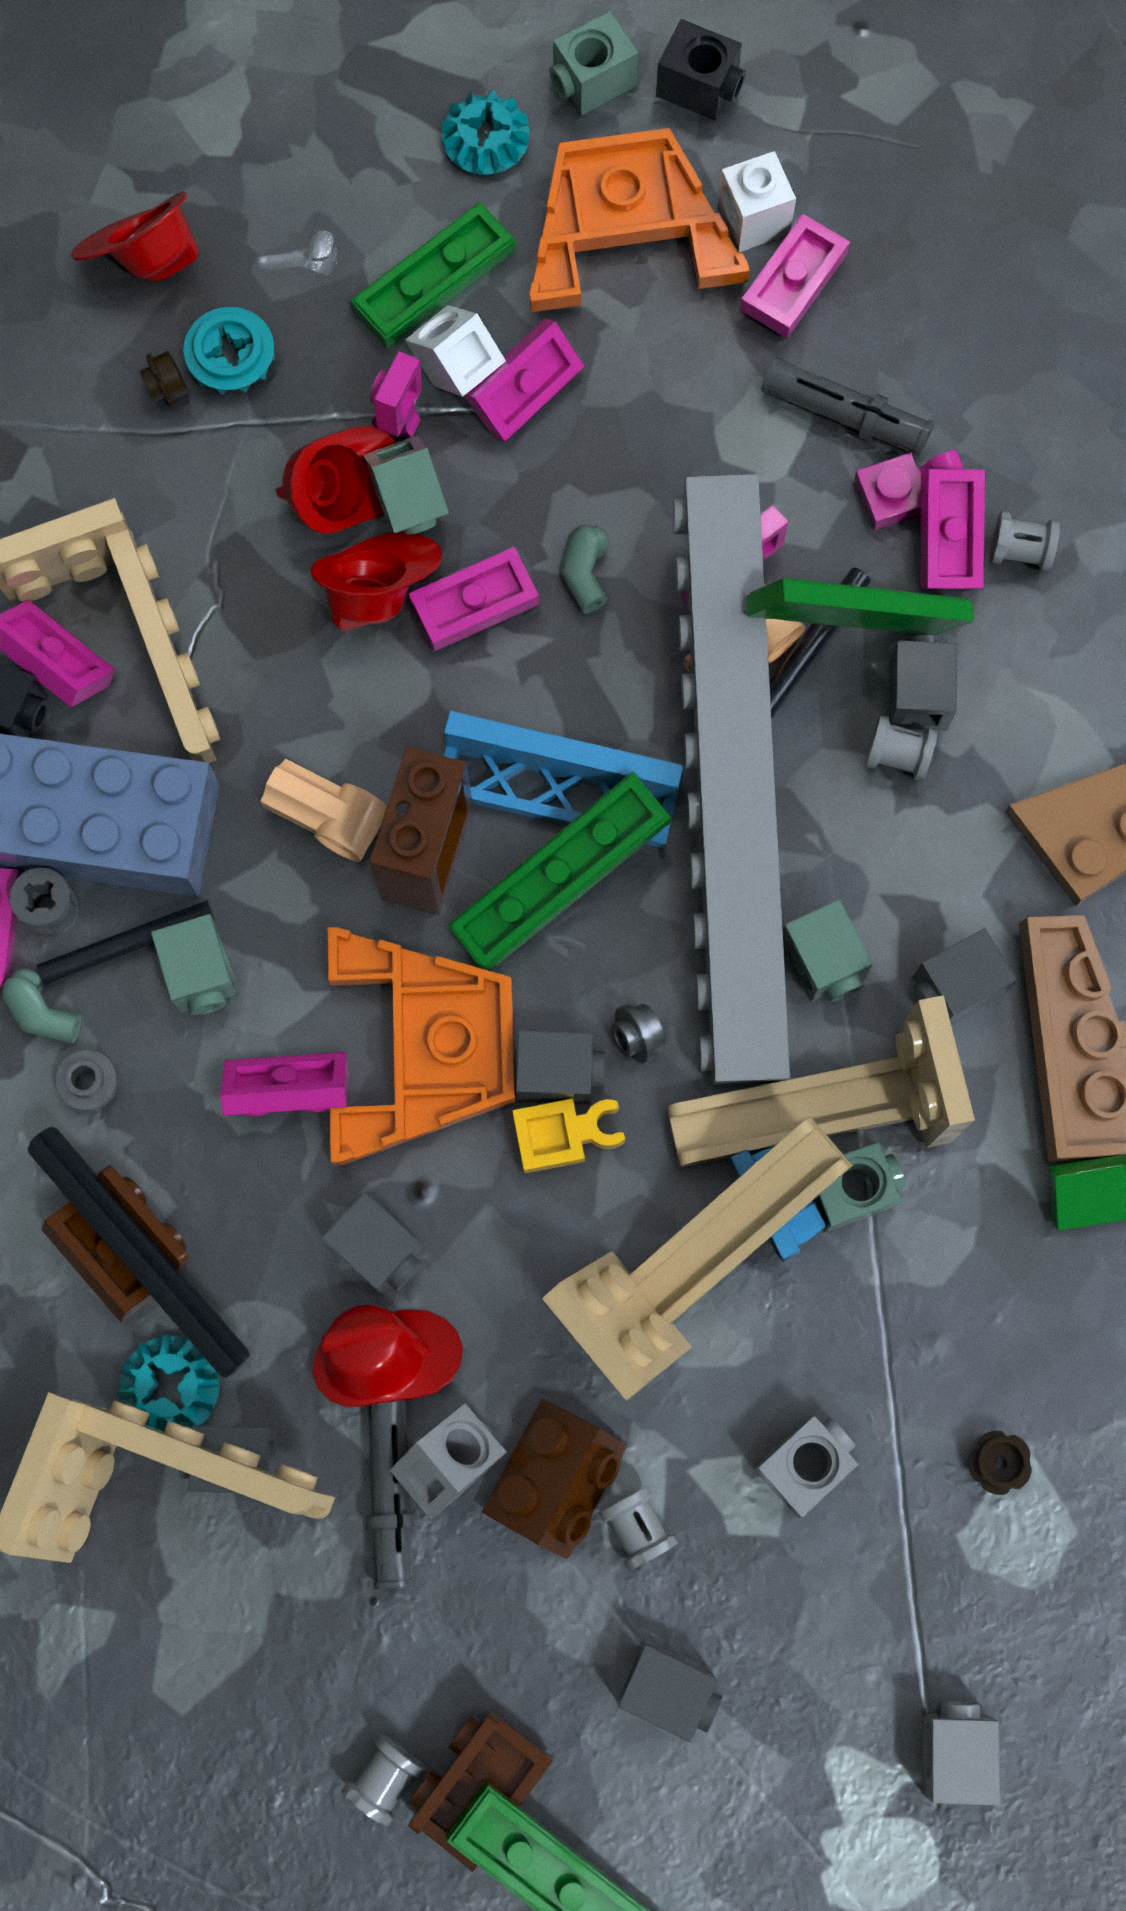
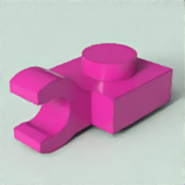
[370,351,422,440]
[855,450,964,531]

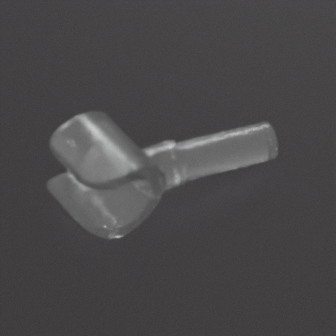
[259,230,340,276]

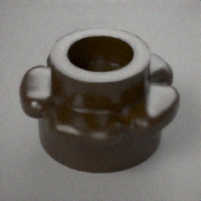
[140,351,189,407]
[969,1431,1032,1495]

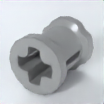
[991,511,1060,572]
[865,715,938,782]
[598,1485,679,1571]
[341,1734,427,1827]

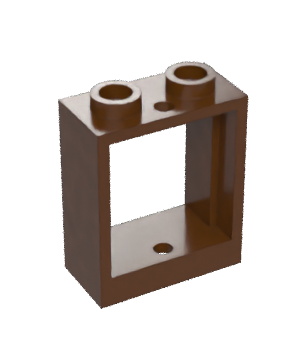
[370,746,473,916]

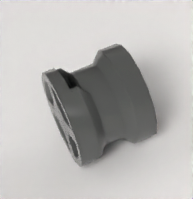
[9,867,80,937]

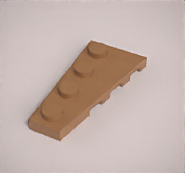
[1005,763,1126,906]
[1019,915,1126,1162]

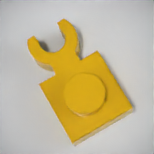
[512,1098,625,1174]

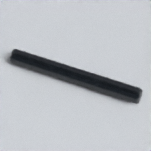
[28,1127,250,1378]

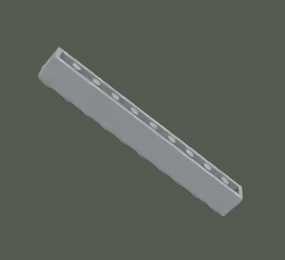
[673,474,790,1085]

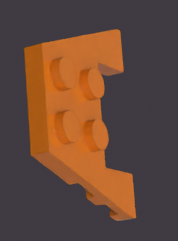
[530,128,750,312]
[328,927,516,1166]

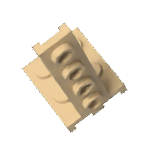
[0,498,221,763]
[667,995,975,1168]
[542,1117,853,1401]
[0,1392,335,1563]

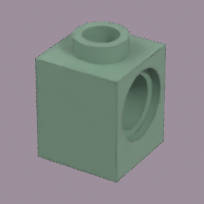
[549,10,639,116]
[363,435,449,535]
[783,899,873,1003]
[151,914,239,1015]
[813,1142,906,1233]

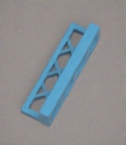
[444,711,684,849]

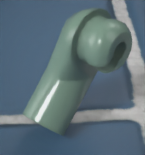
[559,525,609,614]
[2,968,82,1044]

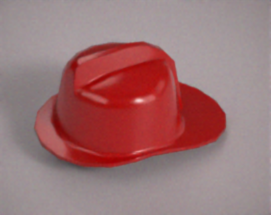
[71,191,199,281]
[275,426,396,534]
[311,532,442,631]
[312,1304,463,1407]

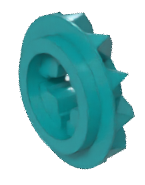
[441,89,530,175]
[183,307,275,396]
[117,1335,220,1431]

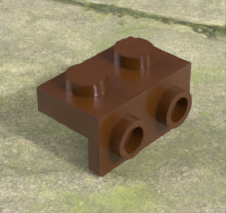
[41,1165,189,1322]
[482,1398,626,1559]
[407,1709,553,1872]

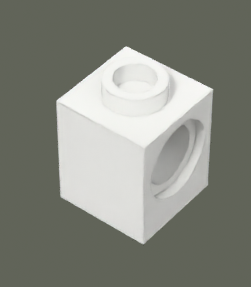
[718,151,796,253]
[405,305,506,397]

